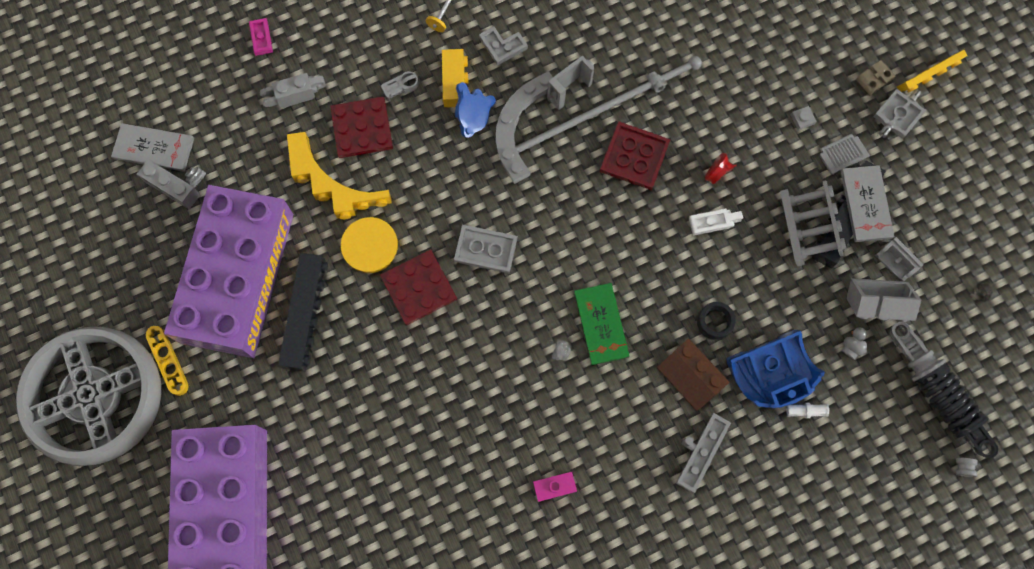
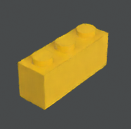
[442,49,468,107]

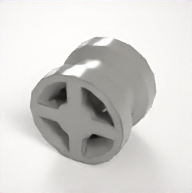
[956,458,978,477]

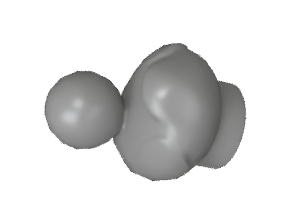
[842,327,867,360]

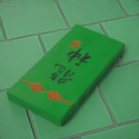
[574,283,630,366]

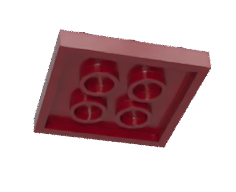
[330,97,393,158]
[600,121,671,190]
[380,249,457,326]

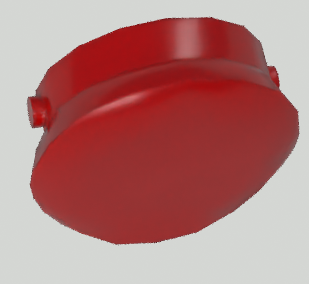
[704,153,737,185]

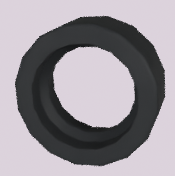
[697,302,736,340]

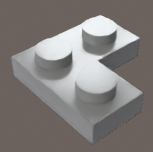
[479,27,528,66]

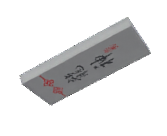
[111,123,194,172]
[841,165,895,242]

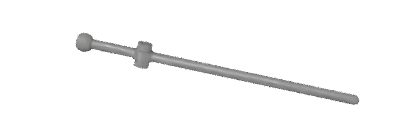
[516,56,702,153]

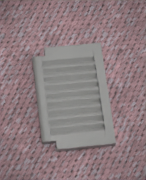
[819,134,870,175]

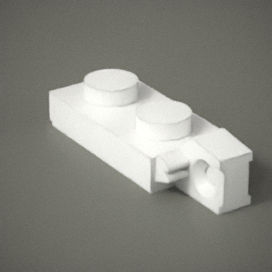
[689,209,743,236]

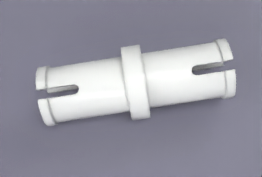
[786,403,829,418]

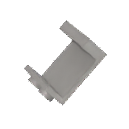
[547,55,594,110]

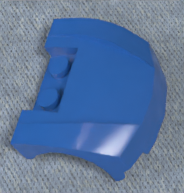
[725,330,825,408]

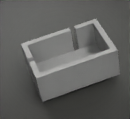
[846,278,921,322]

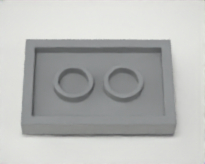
[454,224,518,274]

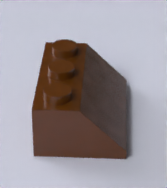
[657,338,730,411]

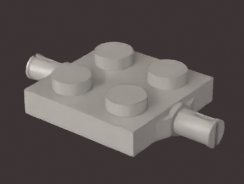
[873,89,927,139]

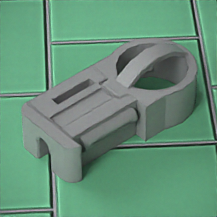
[381,71,419,101]

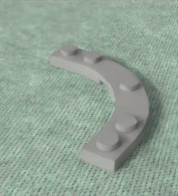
[496,71,553,184]

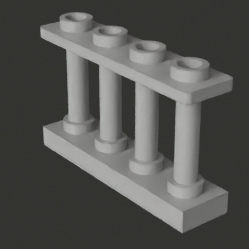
[780,180,846,266]

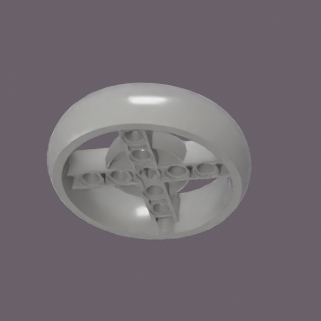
[16,326,161,466]

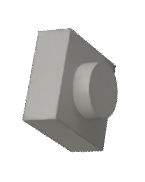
[791,106,817,130]

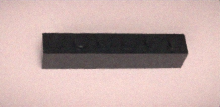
[811,161,886,269]
[278,253,328,372]

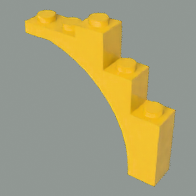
[287,132,392,220]

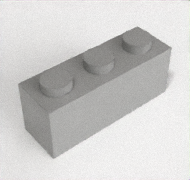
[137,159,200,210]

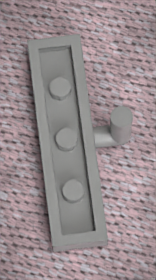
[676,413,731,494]

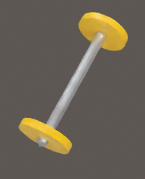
[426,0,451,32]

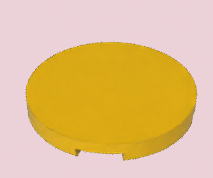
[341,217,398,273]

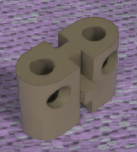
[856,60,896,96]

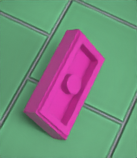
[249,18,273,56]
[533,472,577,502]

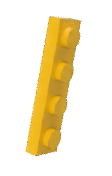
[897,50,967,93]

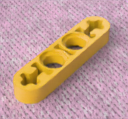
[146,326,189,396]

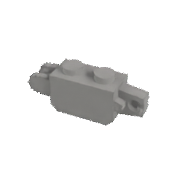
[260,73,326,108]

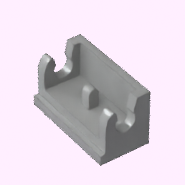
[875,237,923,282]

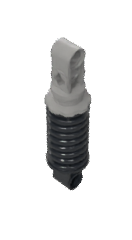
[890,322,999,458]

